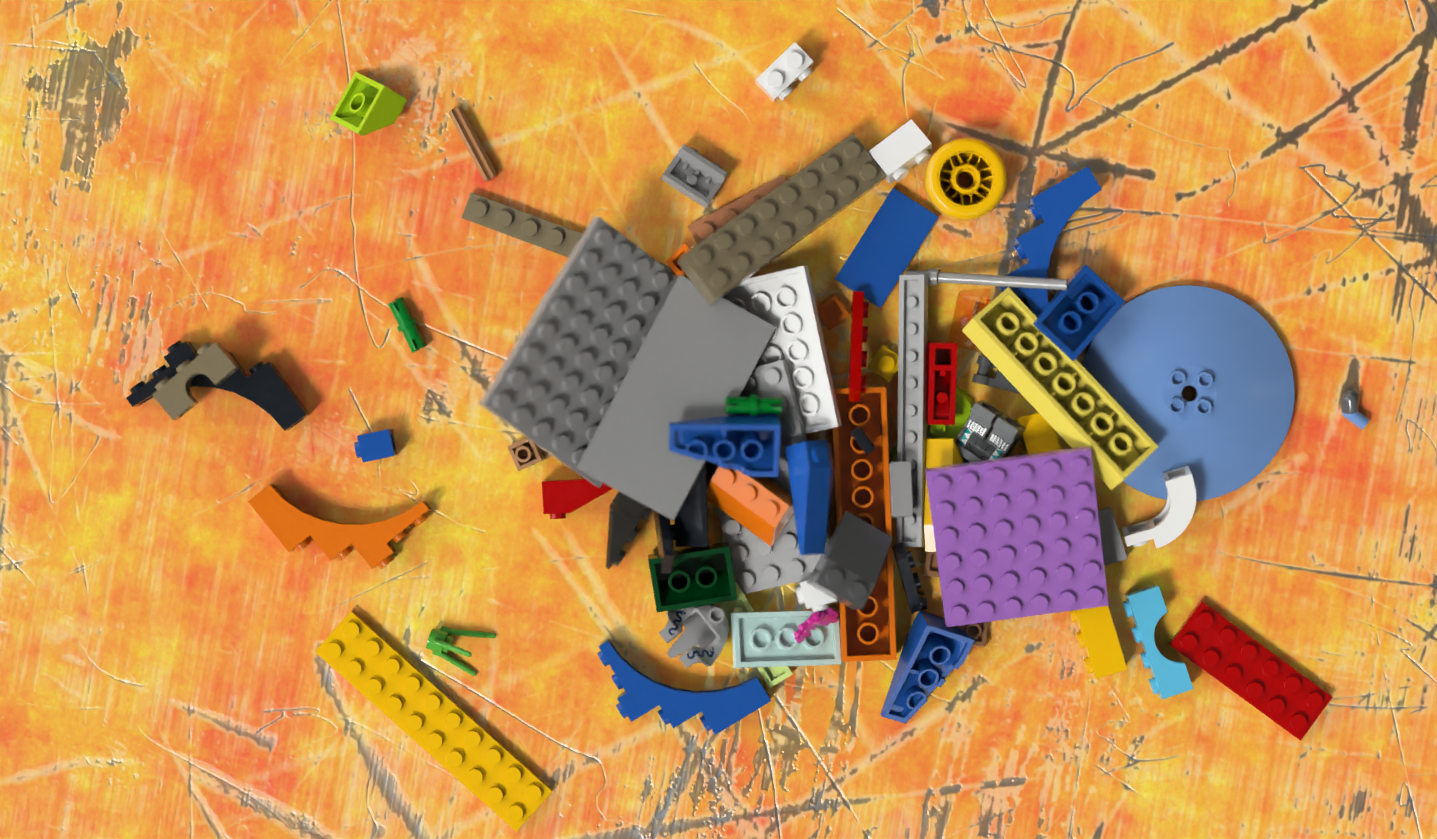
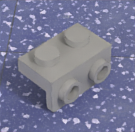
[661,145,728,208]

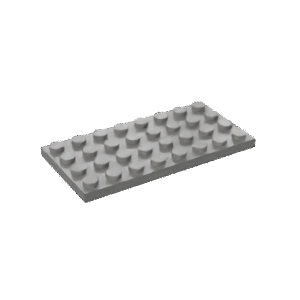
[705,359,832,594]

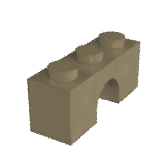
[152,342,240,420]

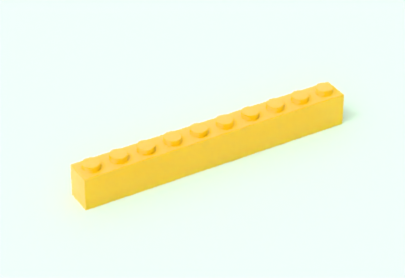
[1015,412,1127,679]

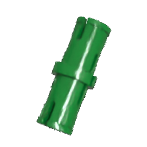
[388,297,427,353]
[725,394,782,416]

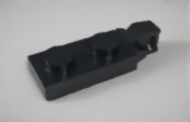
[892,542,927,614]

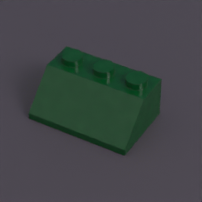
[648,542,738,613]

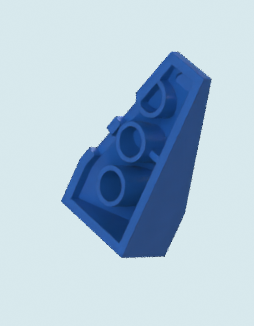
[669,414,780,477]
[881,610,975,724]

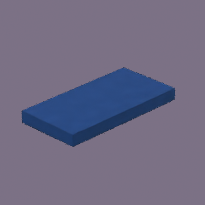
[835,188,938,308]

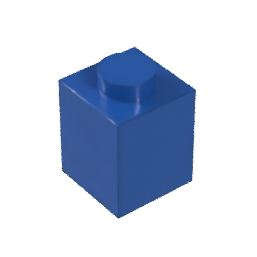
[354,429,397,462]

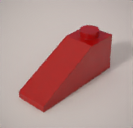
[927,340,957,425]
[542,479,613,519]

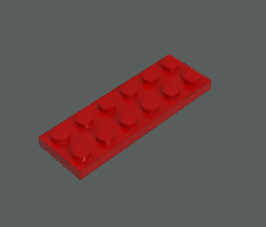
[1169,601,1332,741]

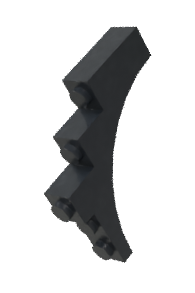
[126,340,310,431]

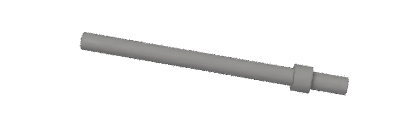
[906,268,1068,290]

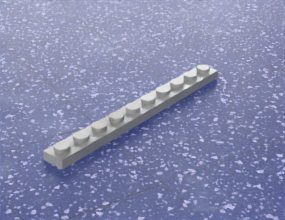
[896,274,929,547]

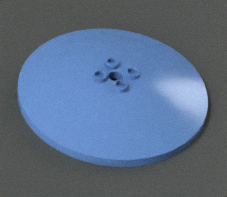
[1081,285,1295,501]

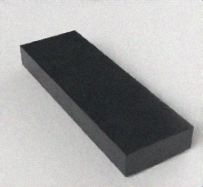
[654,511,675,573]

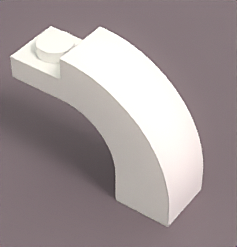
[1121,465,1196,549]

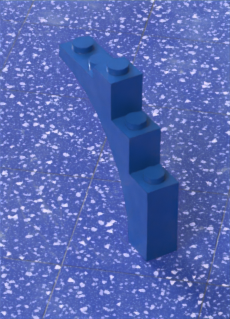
[998,166,1102,318]
[597,639,771,735]

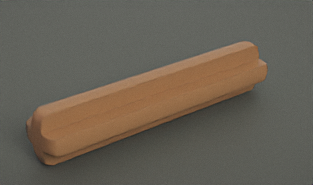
[449,106,497,181]

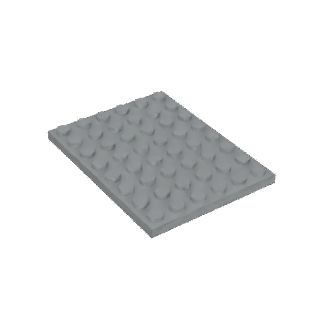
[479,216,678,488]

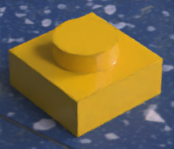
[867,345,898,383]

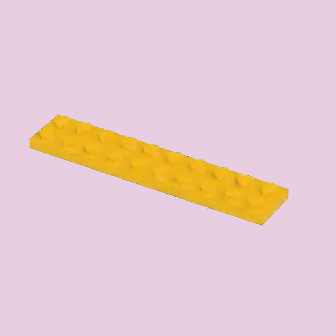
[315,611,553,832]

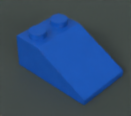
[1033,265,1125,361]

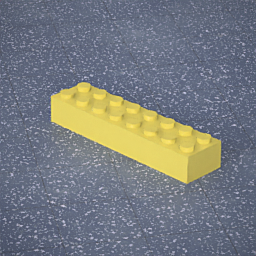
[962,287,1158,490]

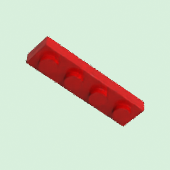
[848,291,869,402]

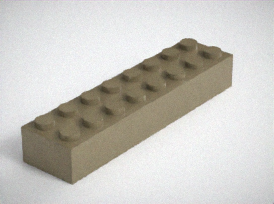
[677,133,886,306]

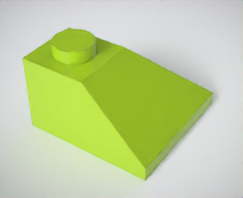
[330,72,407,136]

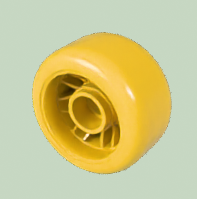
[924,138,1007,221]

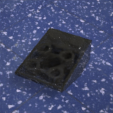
[606,491,652,569]

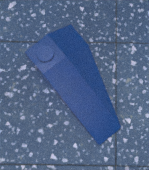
[785,440,835,556]

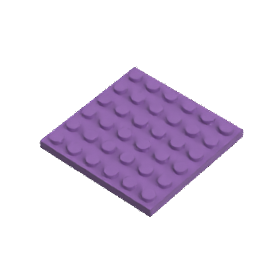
[925,446,1109,627]

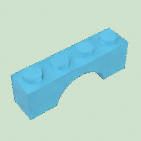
[1122,584,1193,699]

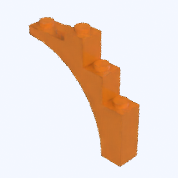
[248,484,431,569]

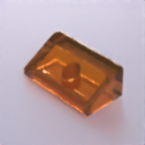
[948,293,990,352]

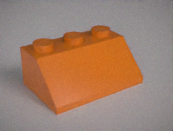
[707,467,794,546]

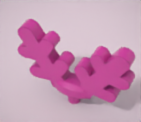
[794,607,839,643]

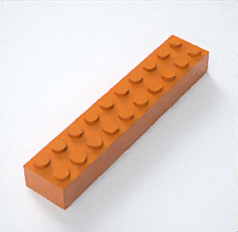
[832,387,897,662]

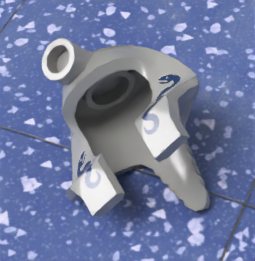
[659,604,729,668]

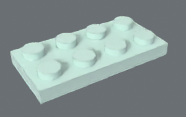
[731,610,841,668]

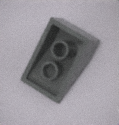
[807,511,893,610]

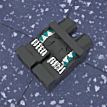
[956,400,1026,463]

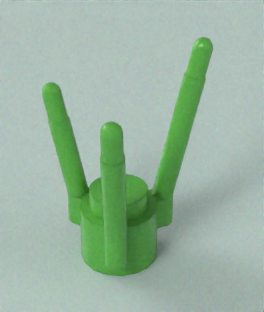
[426,626,496,676]

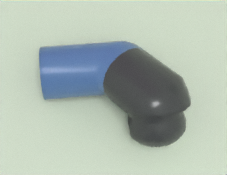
[1341,389,1370,430]

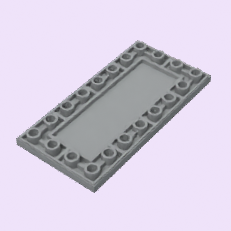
[576,275,776,520]

